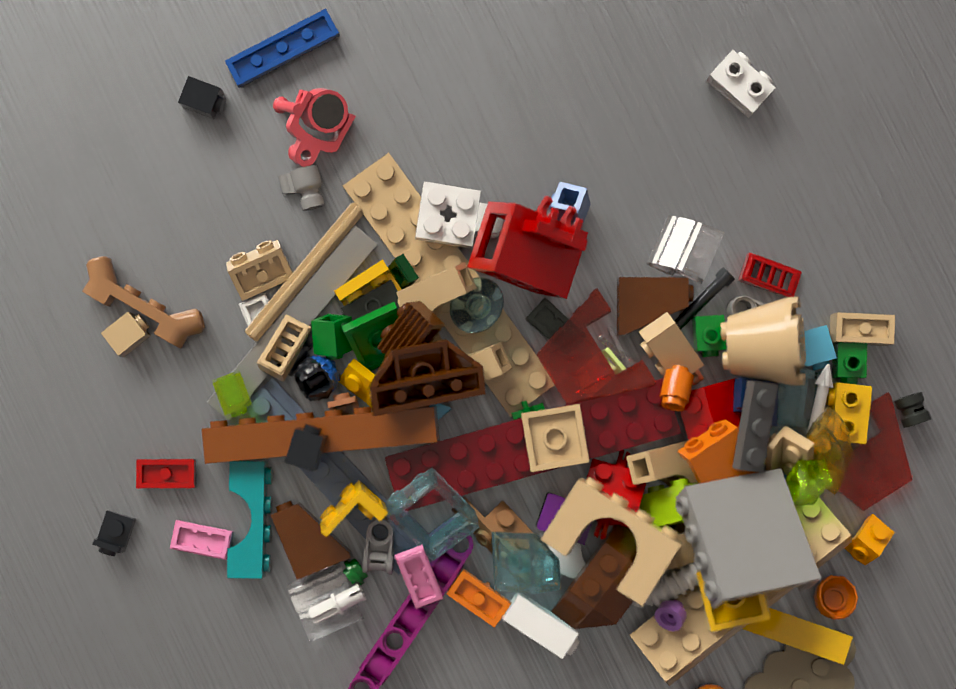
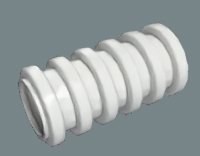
[650,563,700,607]

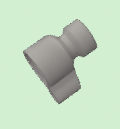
[278,165,325,211]

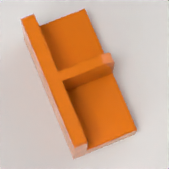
[447,569,512,628]

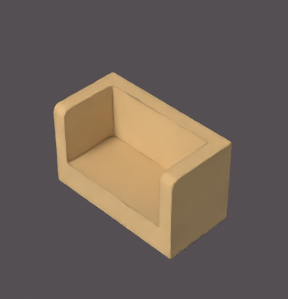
[830,312,895,346]

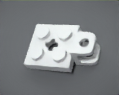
[415,181,503,249]

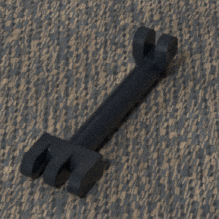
[674,267,735,330]

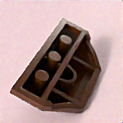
[369,339,486,416]
[551,525,637,629]

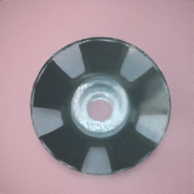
[450,277,504,333]

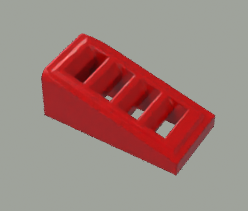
[738,252,802,297]

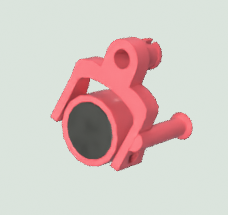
[273,88,356,167]

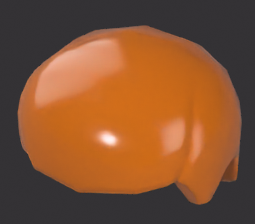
[813,575,858,620]

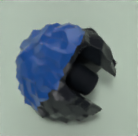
[294,355,340,402]

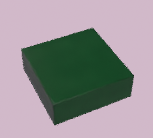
[388,254,419,289]

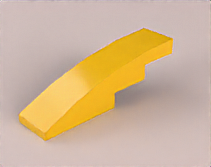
[743,608,853,665]

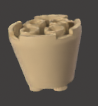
[721,296,806,386]

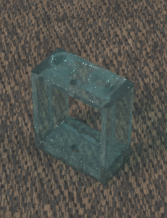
[386,467,479,561]

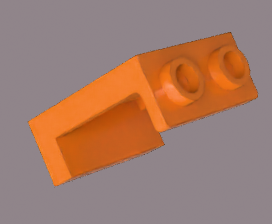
[678,420,759,484]

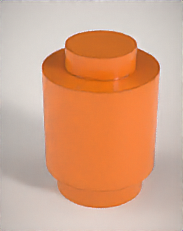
[660,365,694,411]

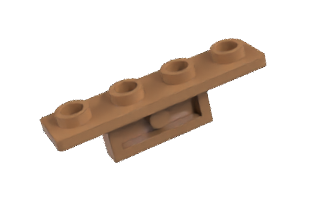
[452,497,544,593]

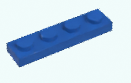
[225,8,340,88]

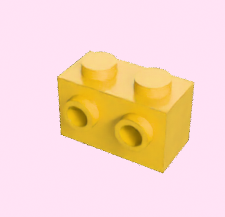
[823,382,872,444]

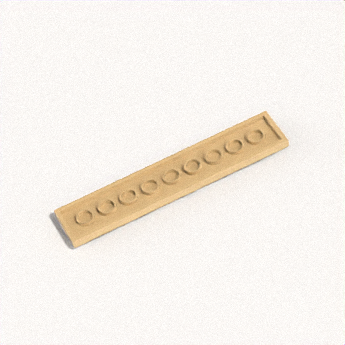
[343,153,557,417]

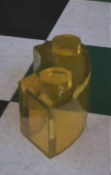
[805,406,853,495]

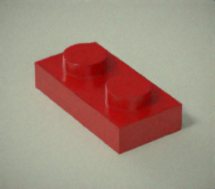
[136,459,196,488]

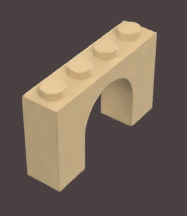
[396,262,512,381]
[626,440,697,570]
[541,477,683,606]

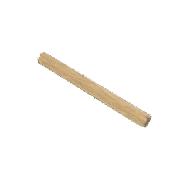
[245,202,363,342]

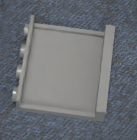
[676,468,821,609]

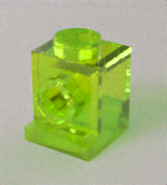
[785,460,833,505]

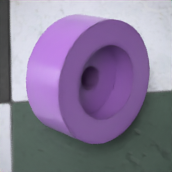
[655,600,687,631]

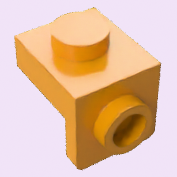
[844,514,895,565]

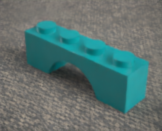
[227,461,273,579]

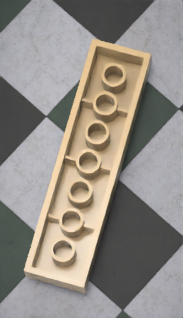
[630,491,852,686]

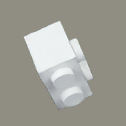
[706,50,776,118]

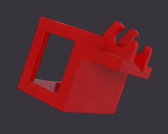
[467,196,588,299]

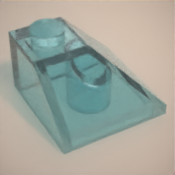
[492,532,561,594]

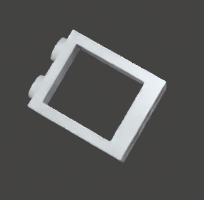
[502,590,580,659]

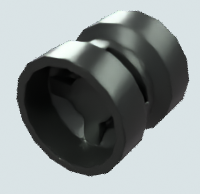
[894,391,931,428]

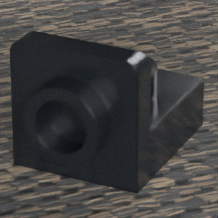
[92,510,136,556]

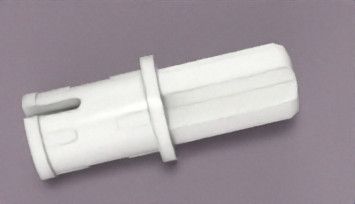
[308,583,367,624]

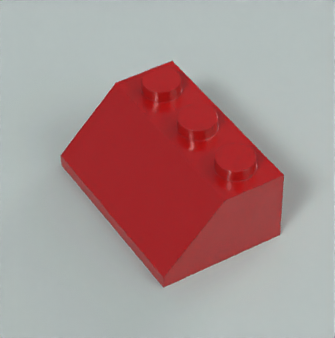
[680,378,742,440]

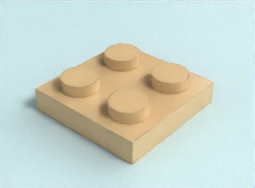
[521,404,589,472]

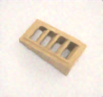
[257,314,312,382]

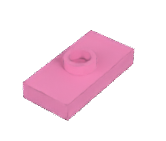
[170,520,234,560]
[395,545,443,609]

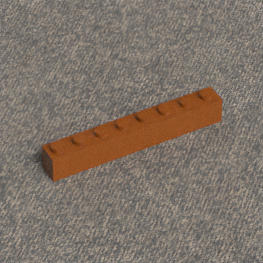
[201,406,440,464]

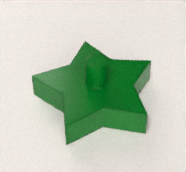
[511,401,545,420]

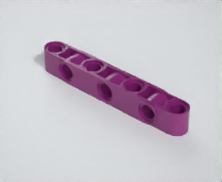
[348,530,474,689]

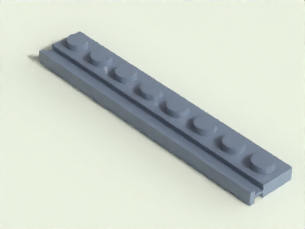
[242,377,429,575]

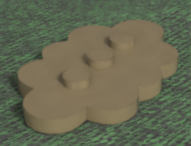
[743,629,856,689]

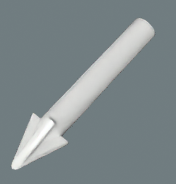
[806,364,833,450]

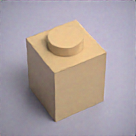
[101,312,151,357]

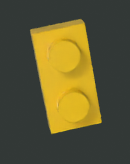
[338,359,375,407]

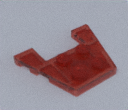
[536,288,656,405]
[813,392,913,511]

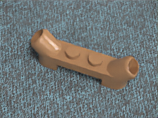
[82,256,205,349]

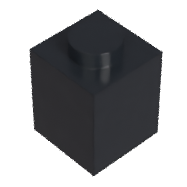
[178,76,226,119]
[285,424,328,472]

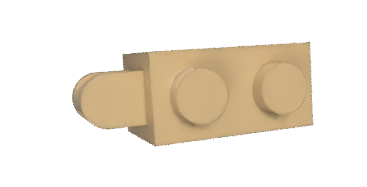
[639,312,704,387]

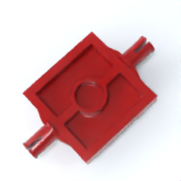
[586,450,647,539]

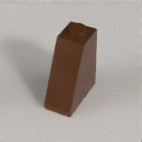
[617,277,694,337]
[271,500,353,580]

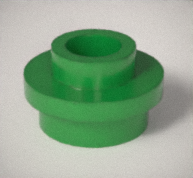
[343,558,368,585]

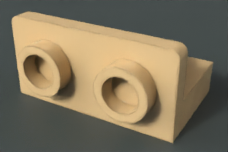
[226,240,293,301]
[765,426,815,484]

